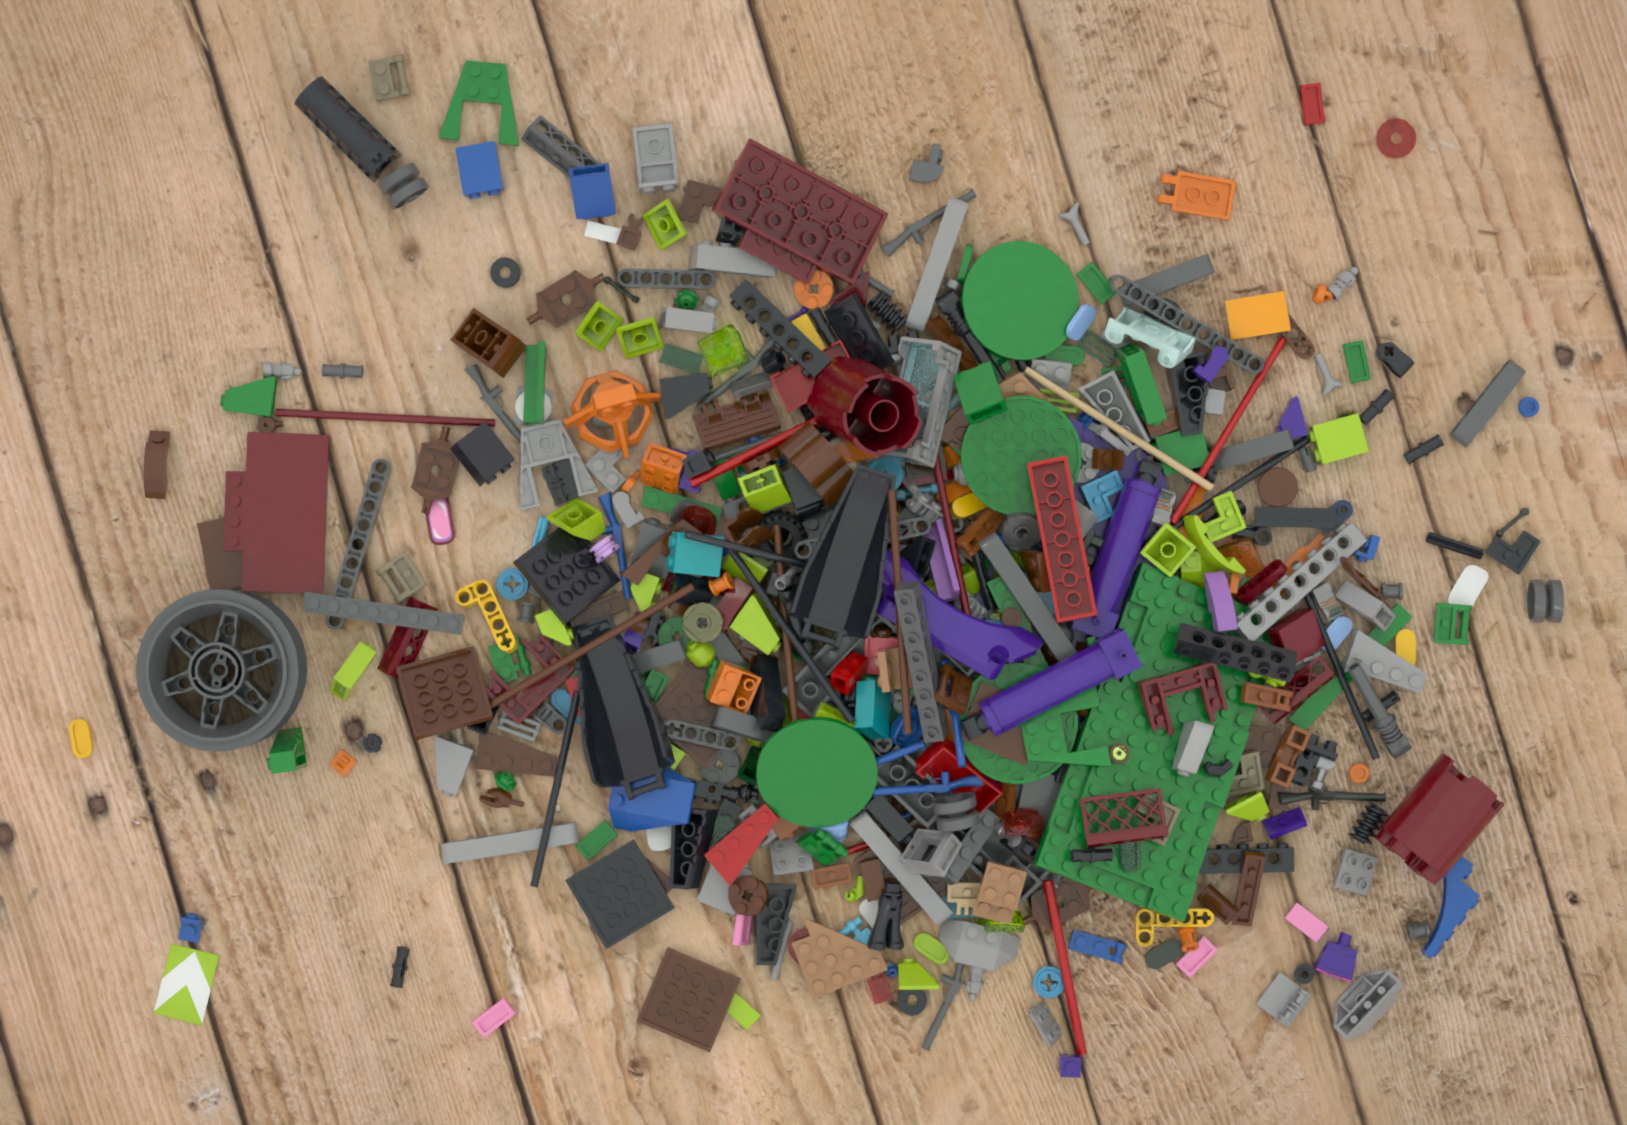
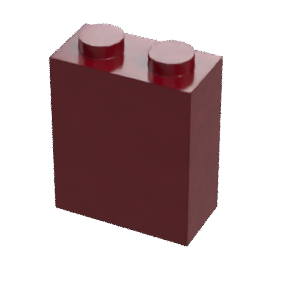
[1266,608,1325,663]

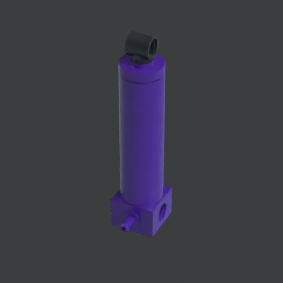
[1069,458,1162,638]
[960,628,1143,741]

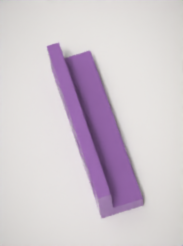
[921,518,960,602]

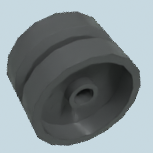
[377,162,429,210]
[1527,580,1564,623]
[932,792,981,832]

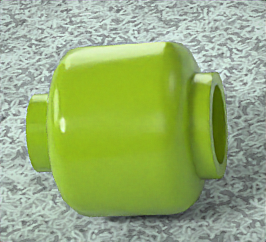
[686,640,715,667]

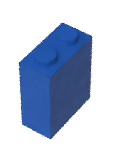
[455,141,504,200]
[569,163,616,220]

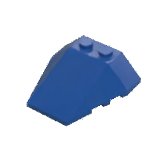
[608,768,696,832]

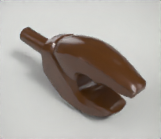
[479,788,524,808]

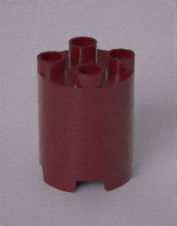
[807,356,922,457]
[1375,753,1505,886]

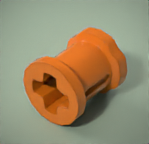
[708,572,735,596]
[1178,927,1199,952]

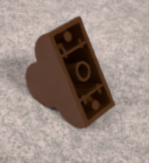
[450,308,527,379]
[778,421,853,508]

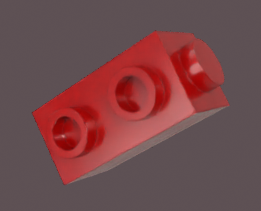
[830,651,868,695]

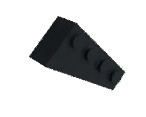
[670,807,719,889]
[753,883,797,965]

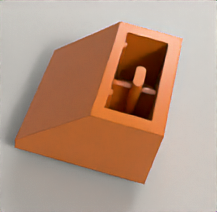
[706,659,762,714]

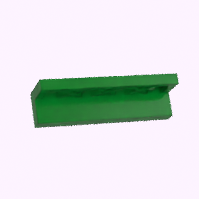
[523,341,547,424]

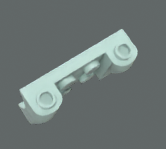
[1105,307,1196,368]

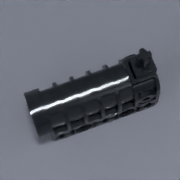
[294,76,402,183]

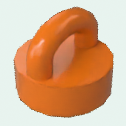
[1312,284,1333,304]

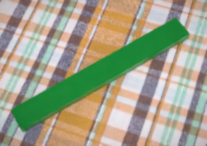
[1288,603,1412,730]

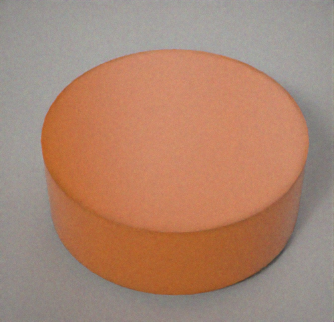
[1348,763,1369,783]

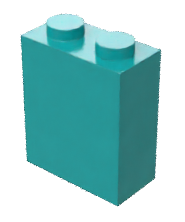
[666,531,724,577]
[854,678,891,740]

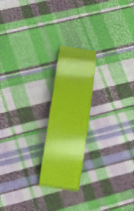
[1183,515,1246,574]

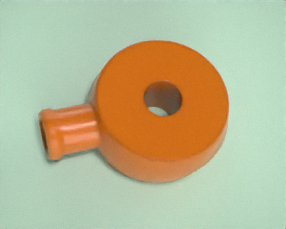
[621,471,641,494]

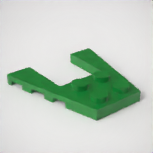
[439,60,519,146]
[1021,687,1111,767]

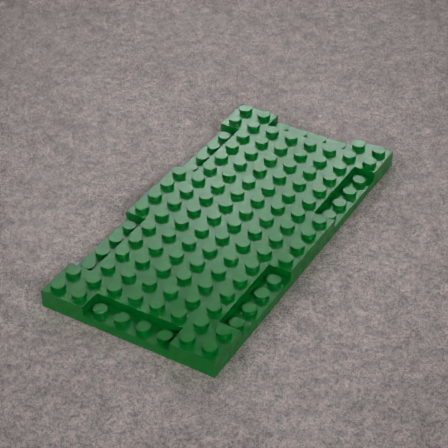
[1033,563,1283,922]

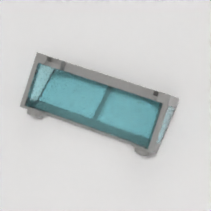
[879,336,962,468]

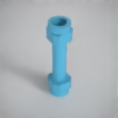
[896,482,938,501]

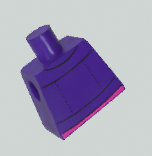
[1313,932,1357,983]

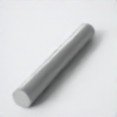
[769,920,794,980]

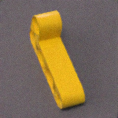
[455,579,518,654]
[1134,907,1214,947]

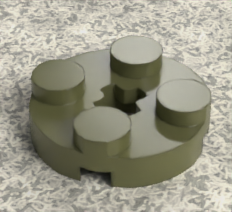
[683,602,724,642]

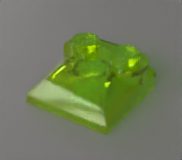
[697,324,748,378]

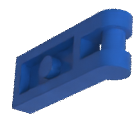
[1068,929,1127,964]

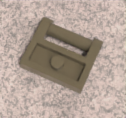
[369,55,411,102]
[375,551,427,604]

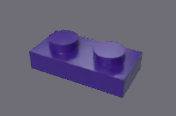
[1262,807,1307,840]

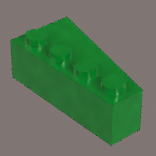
[267,727,307,774]

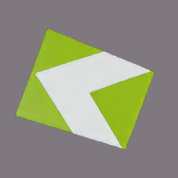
[154,944,219,1025]

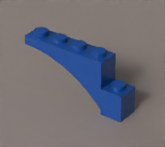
[1421,857,1480,958]

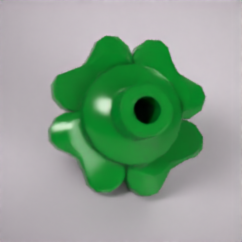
[674,289,699,310]
[494,771,517,791]

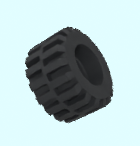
[757,510,805,564]

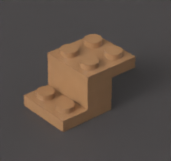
[875,647,913,693]
[972,861,1027,925]

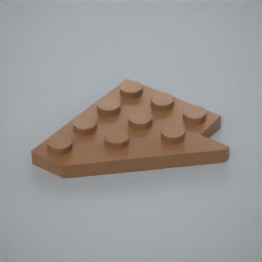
[791,918,888,999]

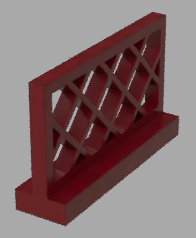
[1080,788,1169,849]

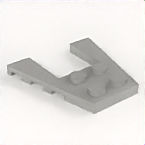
[520,419,598,511]

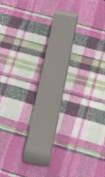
[904,196,969,333]
[849,809,954,926]
[440,822,579,864]

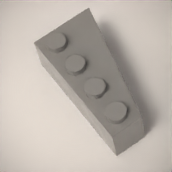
[688,241,775,278]
[1078,370,1151,451]
[1342,629,1427,693]

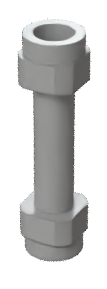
[775,565,804,590]

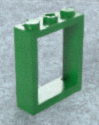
[1115,342,1167,426]

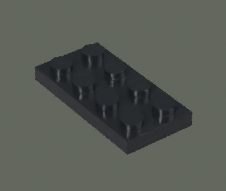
[824,293,895,369]

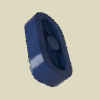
[1319,500,1353,532]

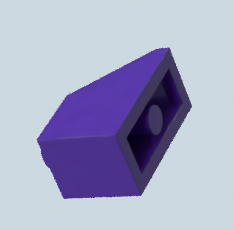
[1276,396,1308,439]

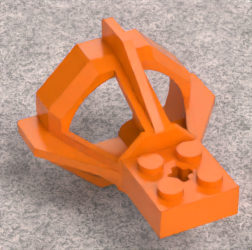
[564,370,661,460]

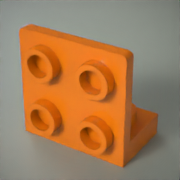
[640,442,687,494]

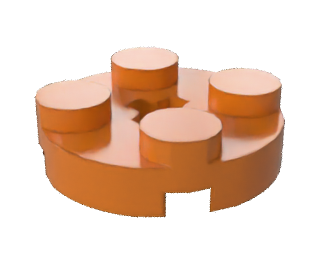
[794,269,834,309]

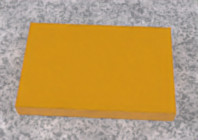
[1225,291,1291,340]

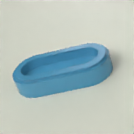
[551,689,582,723]

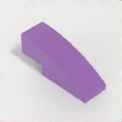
[1204,571,1238,632]

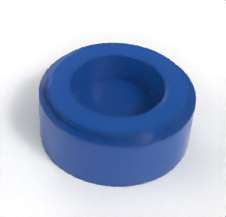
[1518,397,1539,417]

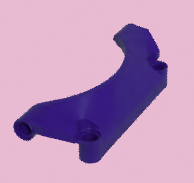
[876,549,1043,680]

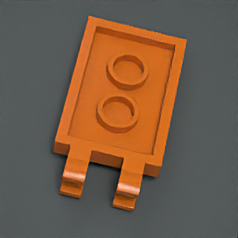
[1157,171,1236,221]

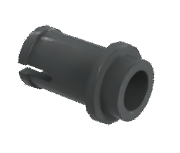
[1298,446,1318,473]

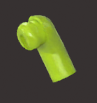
[845,876,865,902]

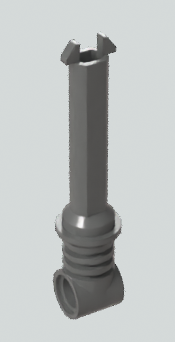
[1343,657,1412,759]

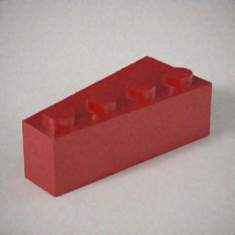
[704,802,779,886]

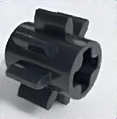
[761,349,786,375]

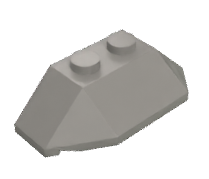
[939,919,1021,971]
[1333,969,1403,1041]

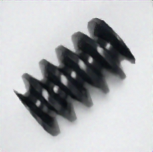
[865,291,908,335]
[1347,801,1389,845]

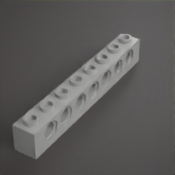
[1234,522,1367,641]

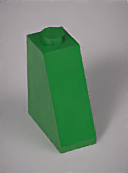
[220,376,278,417]

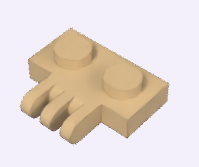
[946,881,980,916]

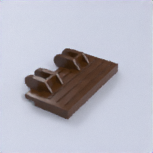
[692,392,781,451]

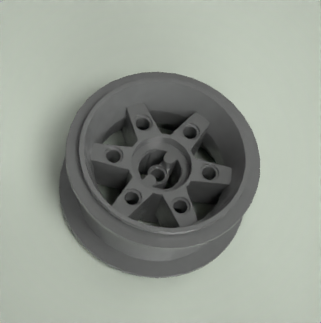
[136,589,307,752]

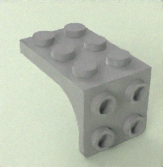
[632,123,680,195]

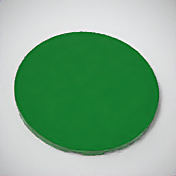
[961,241,1079,361]
[961,396,1082,515]
[959,663,1078,784]
[756,717,878,827]

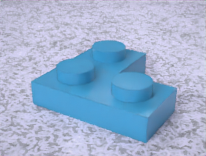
[1079,470,1123,523]

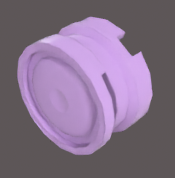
[589,535,621,564]

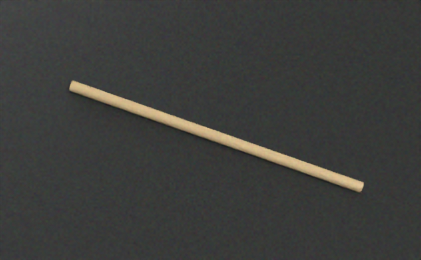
[1024,367,1214,491]

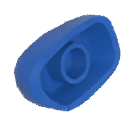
[889,705,923,747]

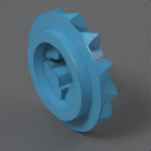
[496,568,529,600]
[1033,966,1064,998]

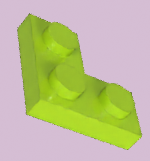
[1204,491,1247,543]

